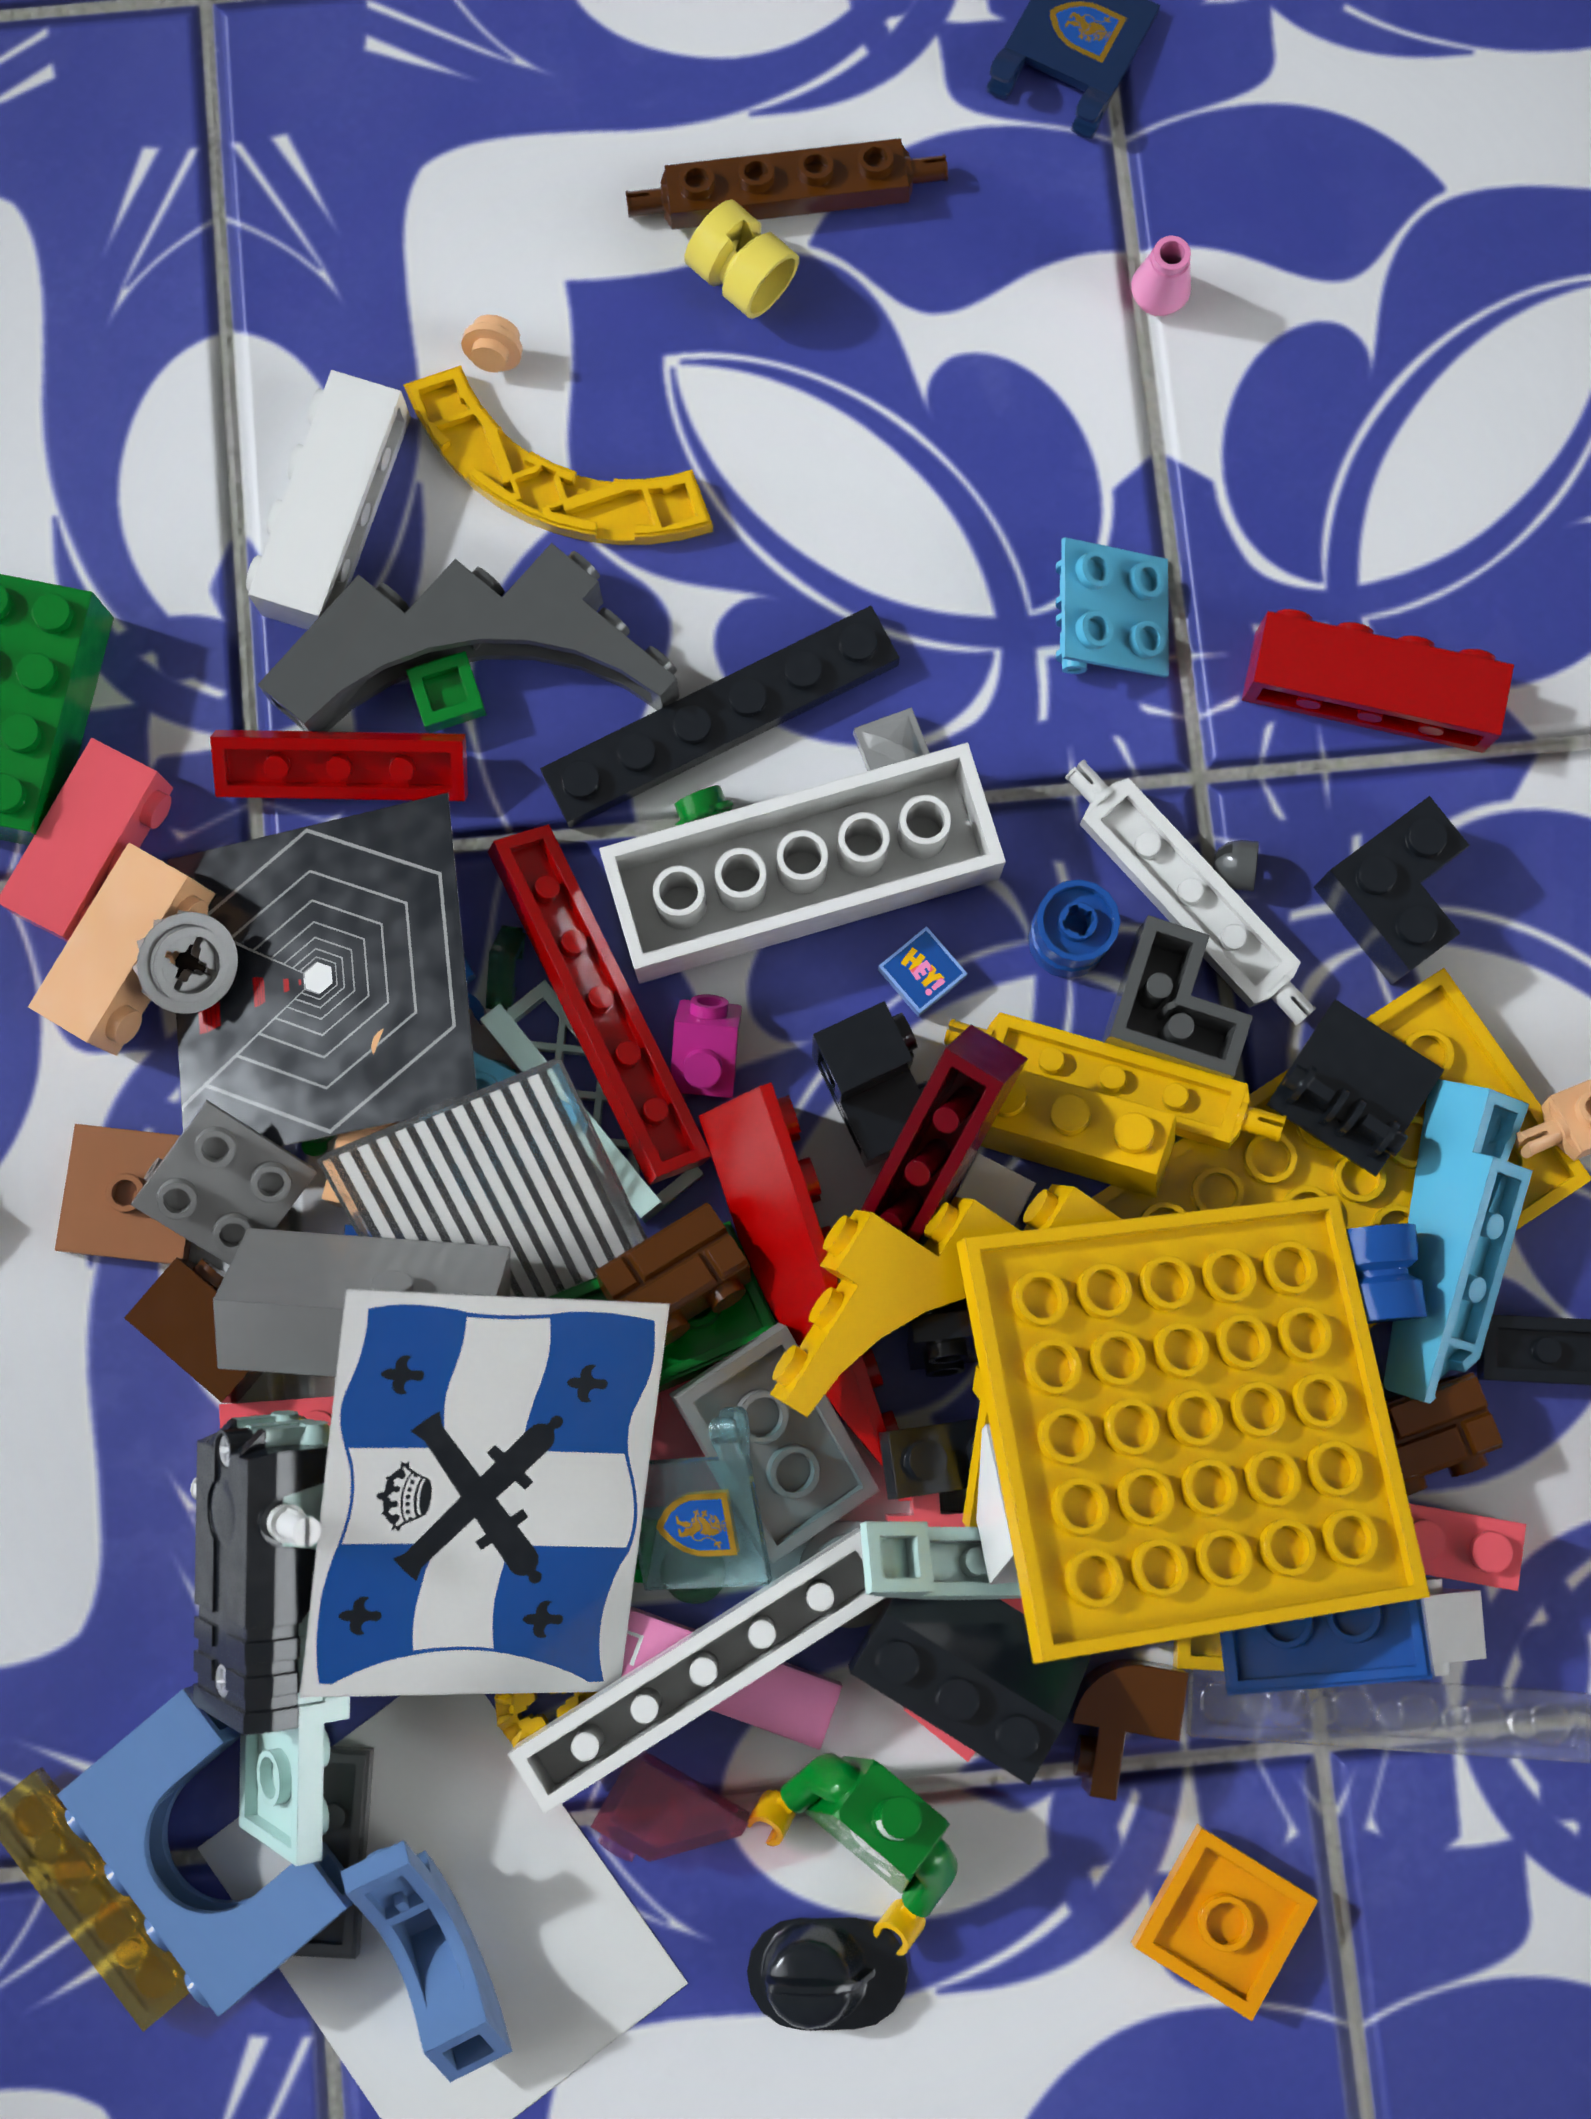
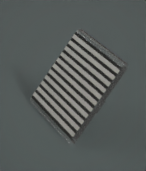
[317,1059,647,1298]

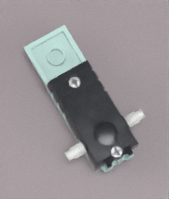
[190,1410,350,1866]

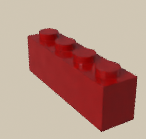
[1242,609,1514,753]

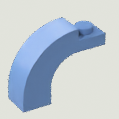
[341,1840,512,2083]

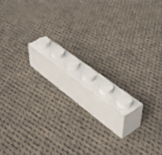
[508,1528,885,1815]

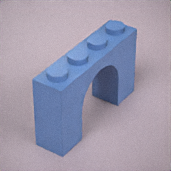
[57,1686,354,2017]

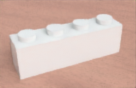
[246,370,411,630]

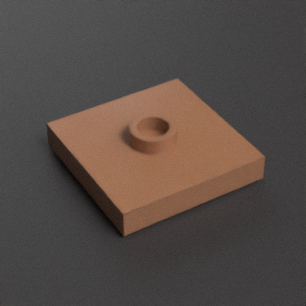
[55,1124,191,1264]

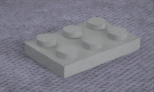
[669,1323,880,1564]

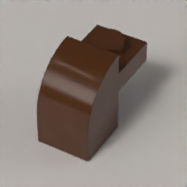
[1068,1659,1189,1801]

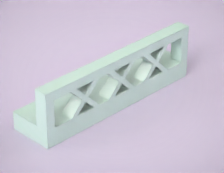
[480,980,704,1223]

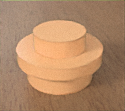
[461,315,523,372]

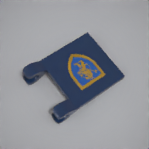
[986,0,1160,139]

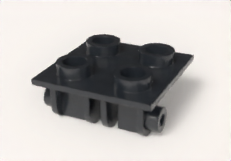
[1266,999,1444,1177]

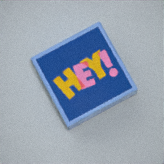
[878,926,968,1017]

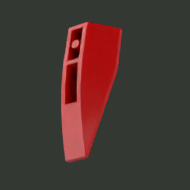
[698,1082,900,1467]

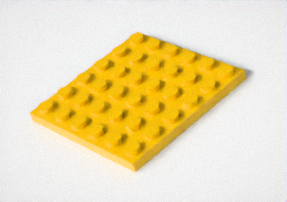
[956,1195,1430,1664]

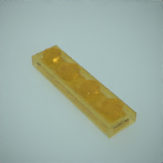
[0,1767,190,2032]

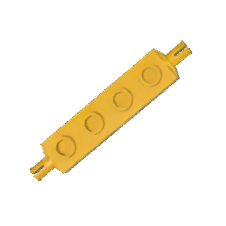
[944,1012,1287,1150]

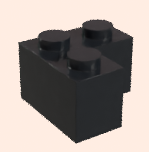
[1313,796,1470,985]
[812,1001,927,1168]

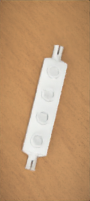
[1065,759,1316,1026]

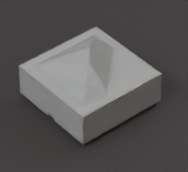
[853,707,930,771]

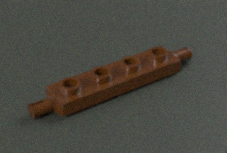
[625,138,948,230]

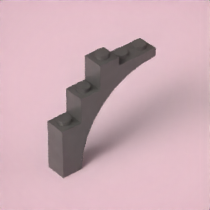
[258,543,680,732]

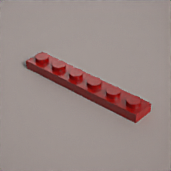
[488,824,711,1185]

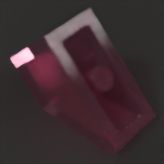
[591,1751,750,1862]

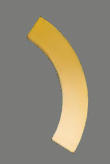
[403,365,713,545]

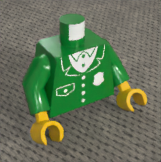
[746,1753,958,1956]

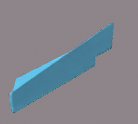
[1384,1079,1533,1404]

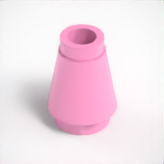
[1131,236,1191,316]

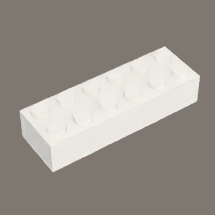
[599,742,1006,984]

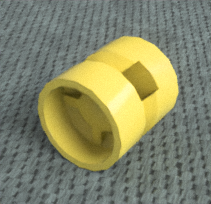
[684,199,799,319]

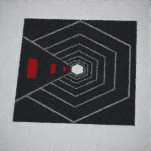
[167,793,478,1146]

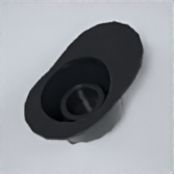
[747,1917,909,2031]

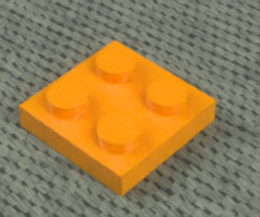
[1131,1824,1319,2021]

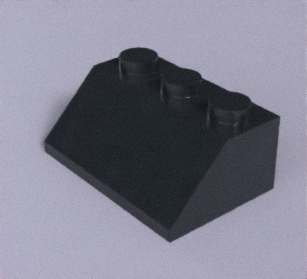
[848,1597,1091,1786]

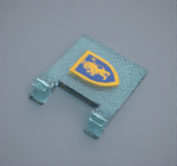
[637,1406,773,1591]

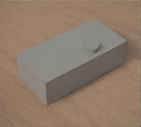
[213,1228,511,1377]

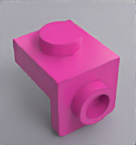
[671,994,742,1098]

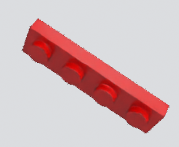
[210,730,468,801]

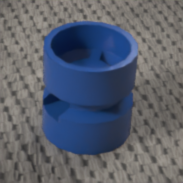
[1028,879,1120,979]
[1346,1223,1428,1324]

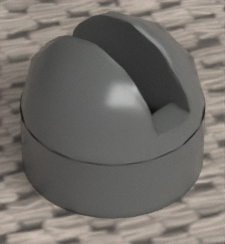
[1213,840,1259,891]

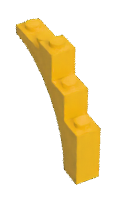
[770,1184,1122,1417]

